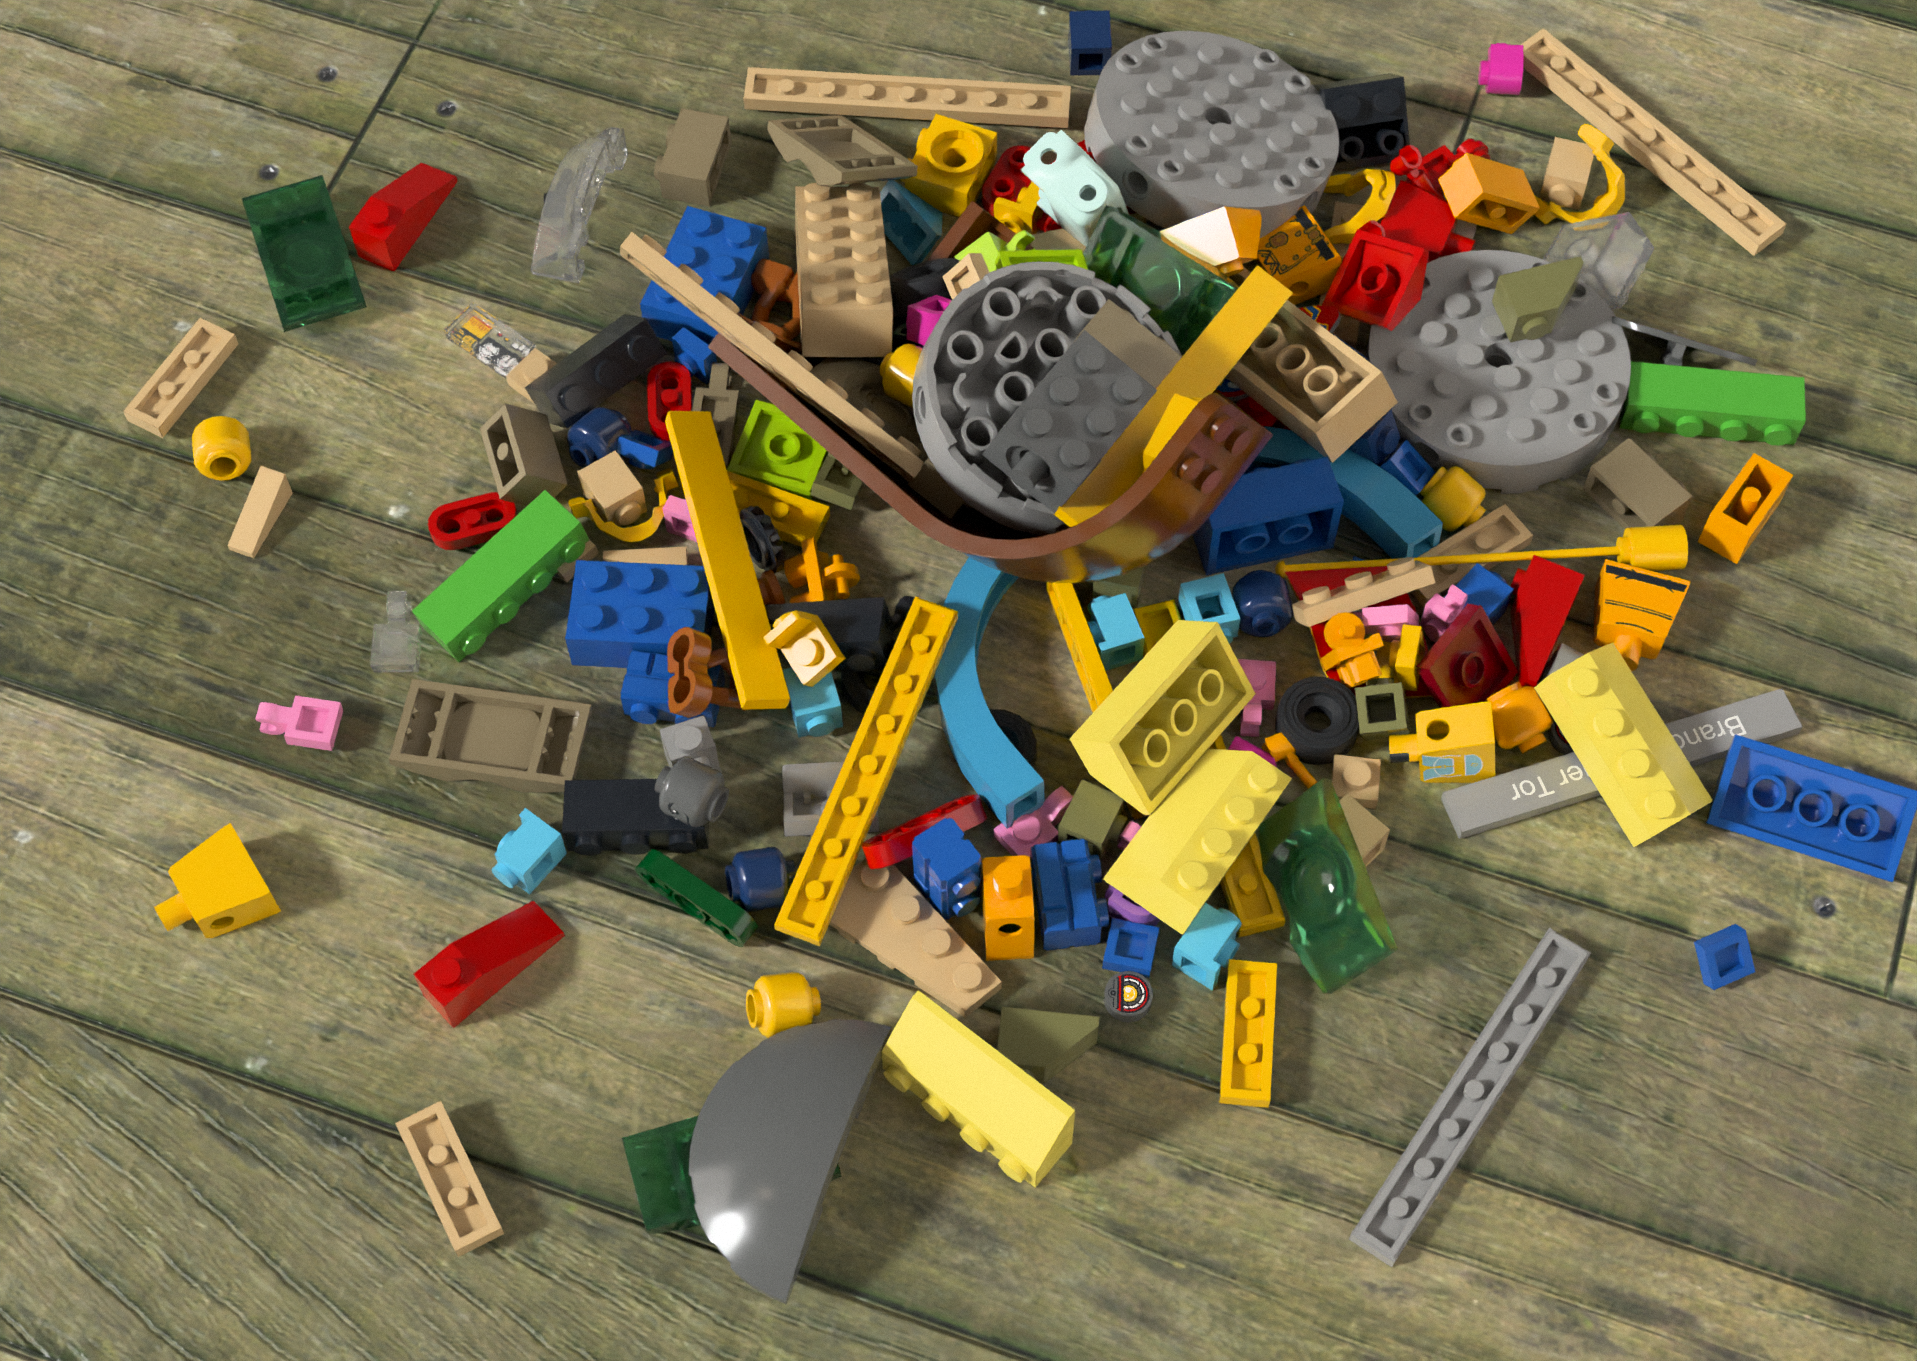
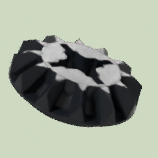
[740,506,786,574]

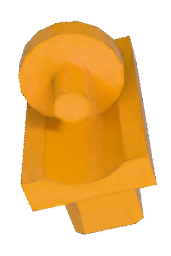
[784,537,860,603]
[1321,612,1384,689]

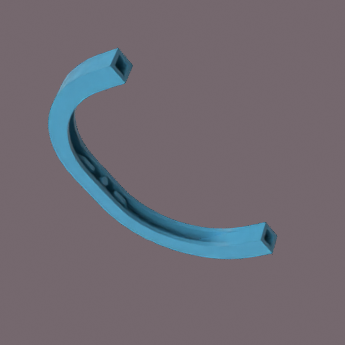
[935,426,1443,829]

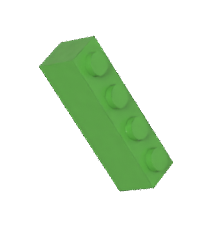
[1620,361,1806,446]
[412,490,589,662]

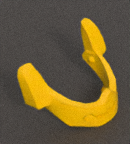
[1534,124,1625,228]
[1324,169,1396,243]
[568,469,679,542]

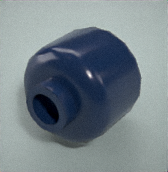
[567,407,632,468]
[1231,570,1293,637]
[725,847,796,912]

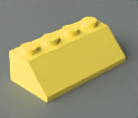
[1070,620,1256,815]
[1534,642,1713,847]
[1103,749,1292,935]
[881,990,1075,1188]

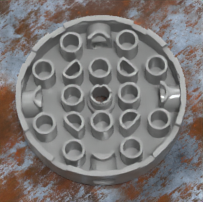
[1084,31,1339,238]
[1365,250,1631,494]
[912,262,1182,536]

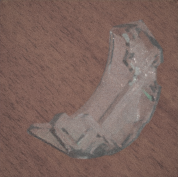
[531,127,628,284]

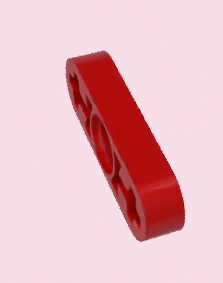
[861,794,987,869]

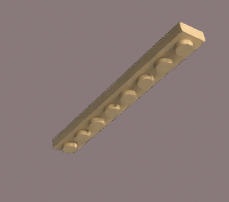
[1521,28,1786,256]
[744,67,1071,128]
[620,232,924,483]

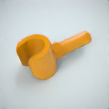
[1261,732,1318,790]

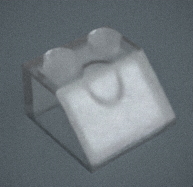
[1543,212,1655,311]

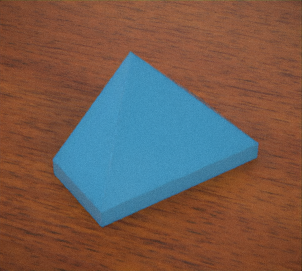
[880,180,942,265]

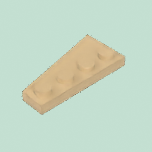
[829,858,1002,1018]

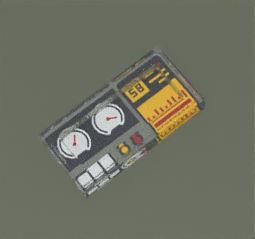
[444,302,536,379]

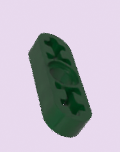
[635,849,758,947]

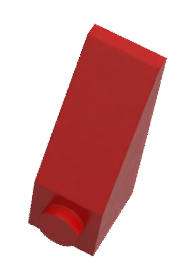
[349,163,458,272]
[1510,555,1585,687]
[413,900,565,1028]

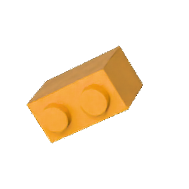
[1438,153,1540,234]
[1698,453,1793,564]

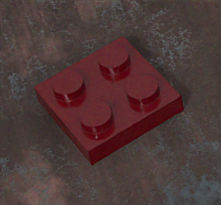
[1416,604,1518,708]

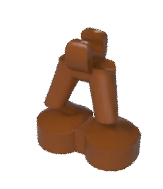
[750,259,801,341]
[667,627,746,718]

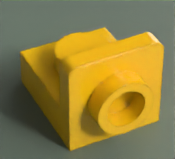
[994,182,1043,235]
[763,610,846,687]
[1373,624,1425,691]

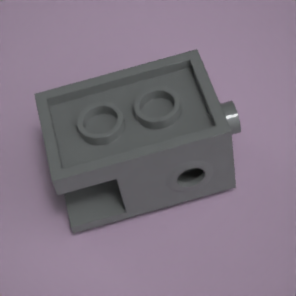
[982,330,1157,513]

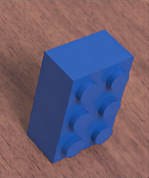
[640,206,769,345]
[1192,457,1344,576]
[565,560,714,668]

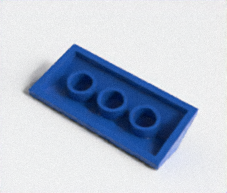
[1706,734,1917,882]

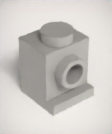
[659,715,722,773]

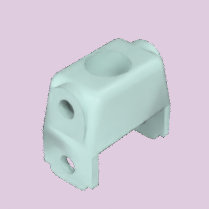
[1021,130,1129,251]

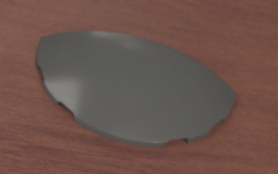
[689,1019,892,1305]

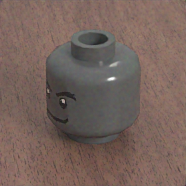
[655,757,729,827]

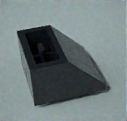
[1313,73,1410,172]

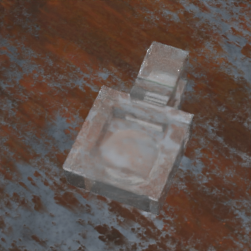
[370,591,422,672]

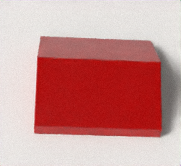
[1321,229,1429,331]

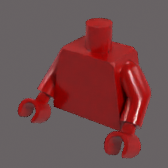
[1359,145,1476,263]

